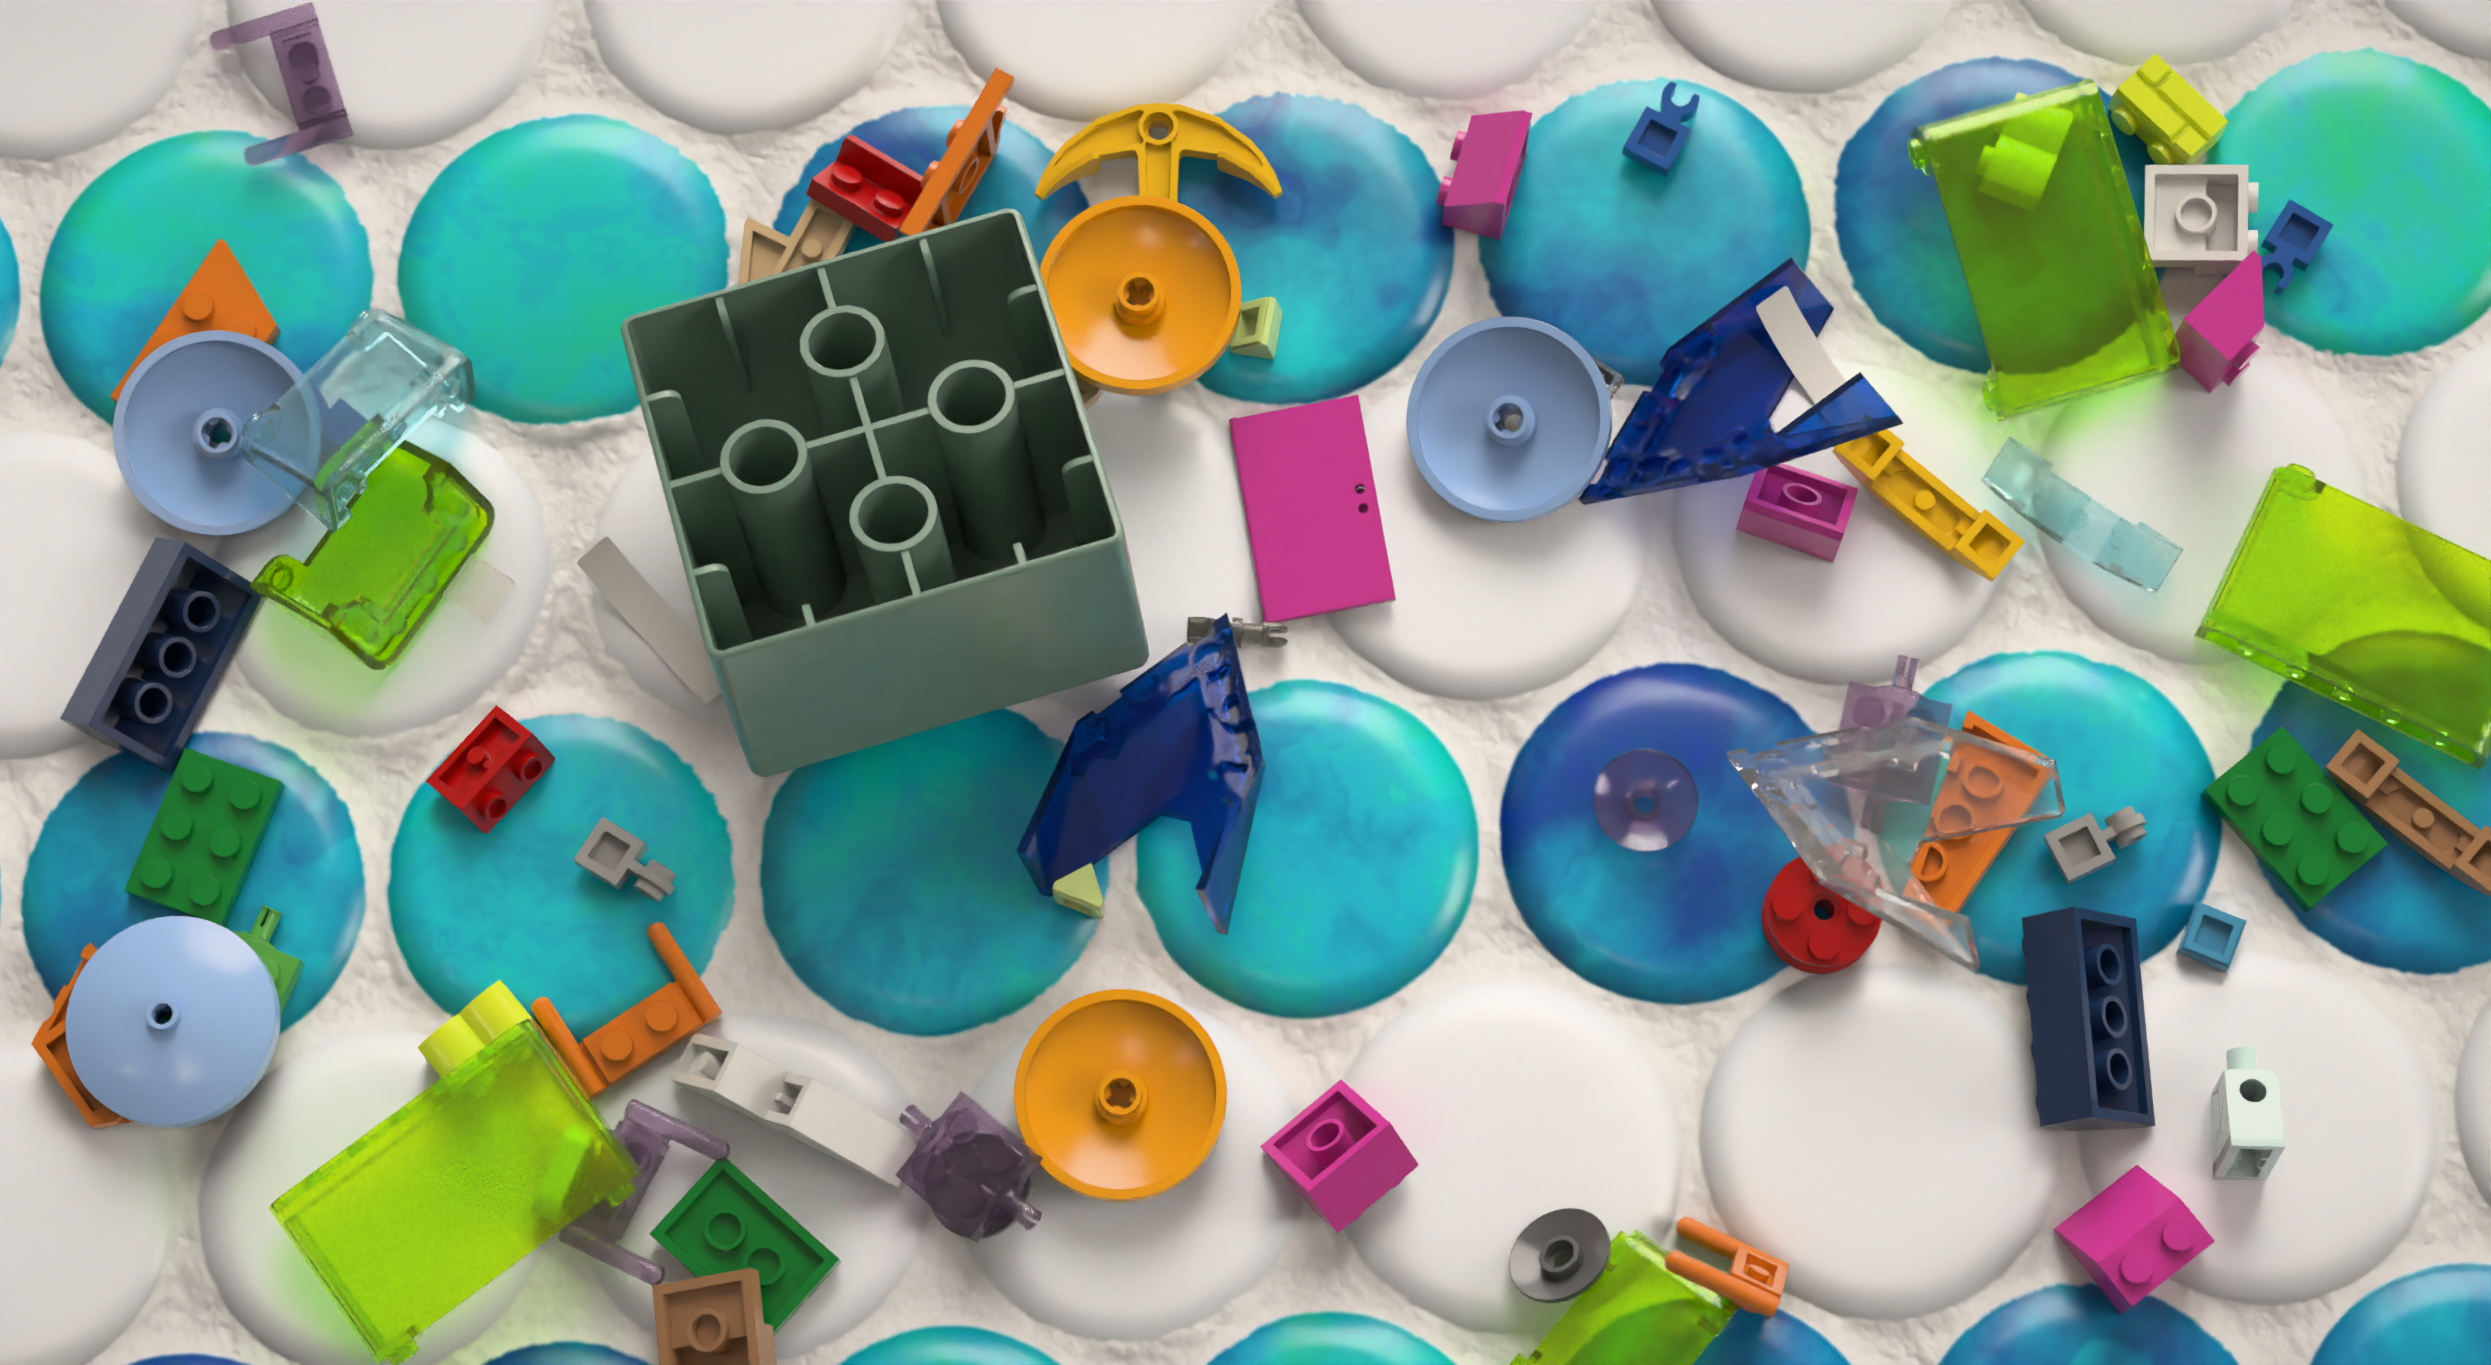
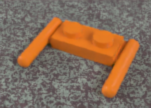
[531,922,723,1100]
[1664,1217,1789,1319]

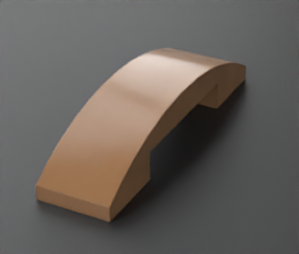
[2325,729,2491,897]

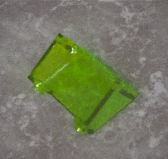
[249,422,495,670]
[1509,1229,1740,1365]

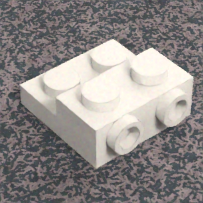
[2143,165,2258,275]

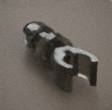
[1187,617,1289,648]

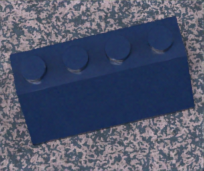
[60,537,265,772]
[2022,906,2155,1131]

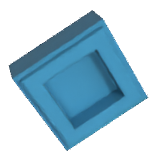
[2176,901,2247,972]

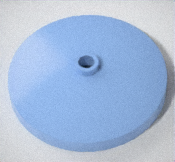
[1406,317,1613,523]
[113,330,323,536]
[65,916,280,1128]

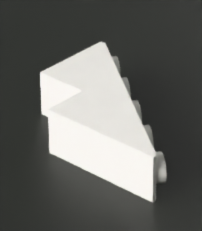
[670,1033,922,1188]

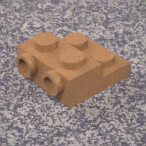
[652,1268,777,1365]

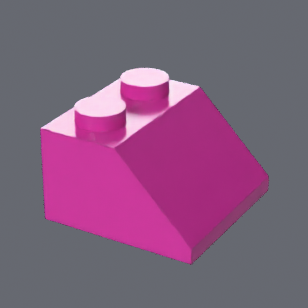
[1436,110,1532,240]
[2166,250,2264,393]
[1260,1080,1419,1234]
[2054,1165,2215,1315]

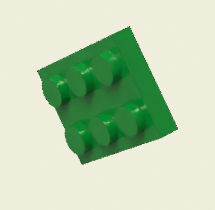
[2201,726,2388,913]
[124,747,285,927]
[650,1155,841,1336]

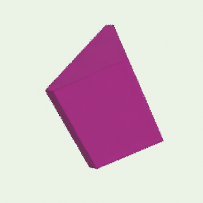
[1736,456,1858,562]

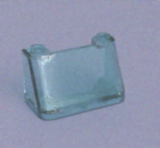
[241,308,476,533]

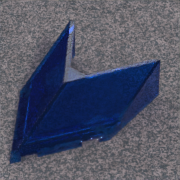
[1578,257,1904,505]
[1016,612,1266,935]

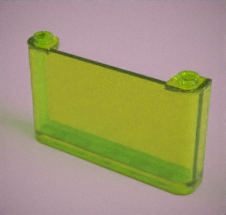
[1907,79,2180,422]
[2194,463,2491,770]
[268,1019,644,1365]

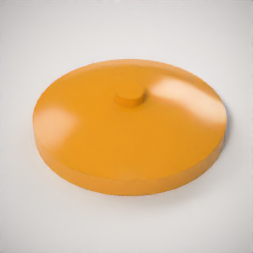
[1040,195,1242,396]
[1014,989,1227,1203]

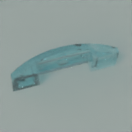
[1981,436,2183,593]

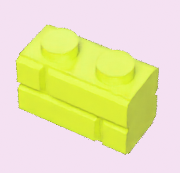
[2108,54,2229,165]

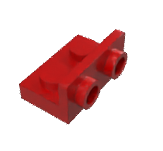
[806,135,923,242]
[426,705,555,834]

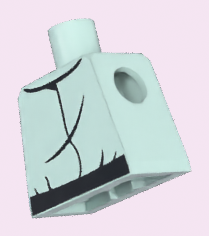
[2211,1047,2285,1180]

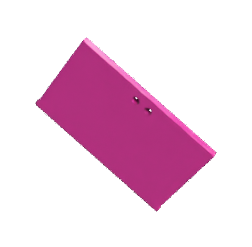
[1229,395,1396,626]

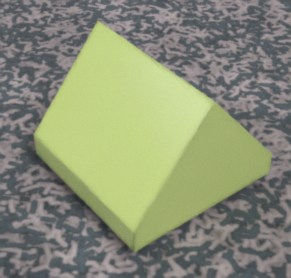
[1230,296,1283,360]
[1052,862,1106,920]

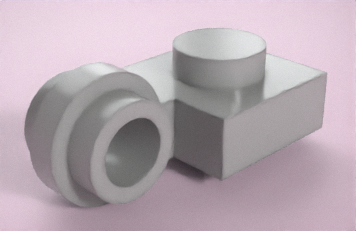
[2043,806,2147,885]
[573,817,677,903]

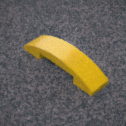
[1832,411,2025,582]

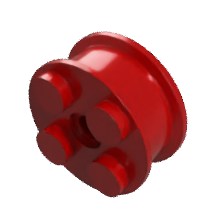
[1761,852,1883,974]

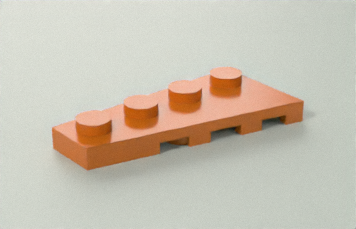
[1898,710,2057,936]

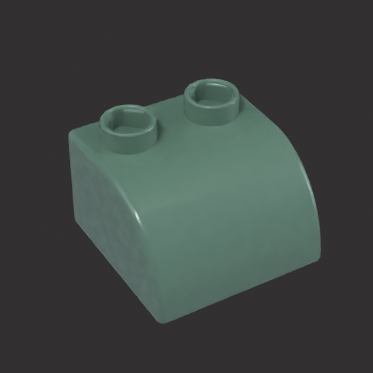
[621,208,1149,777]

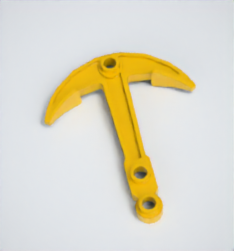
[1035,103,1283,202]

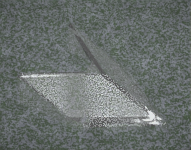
[1726,716,2065,974]

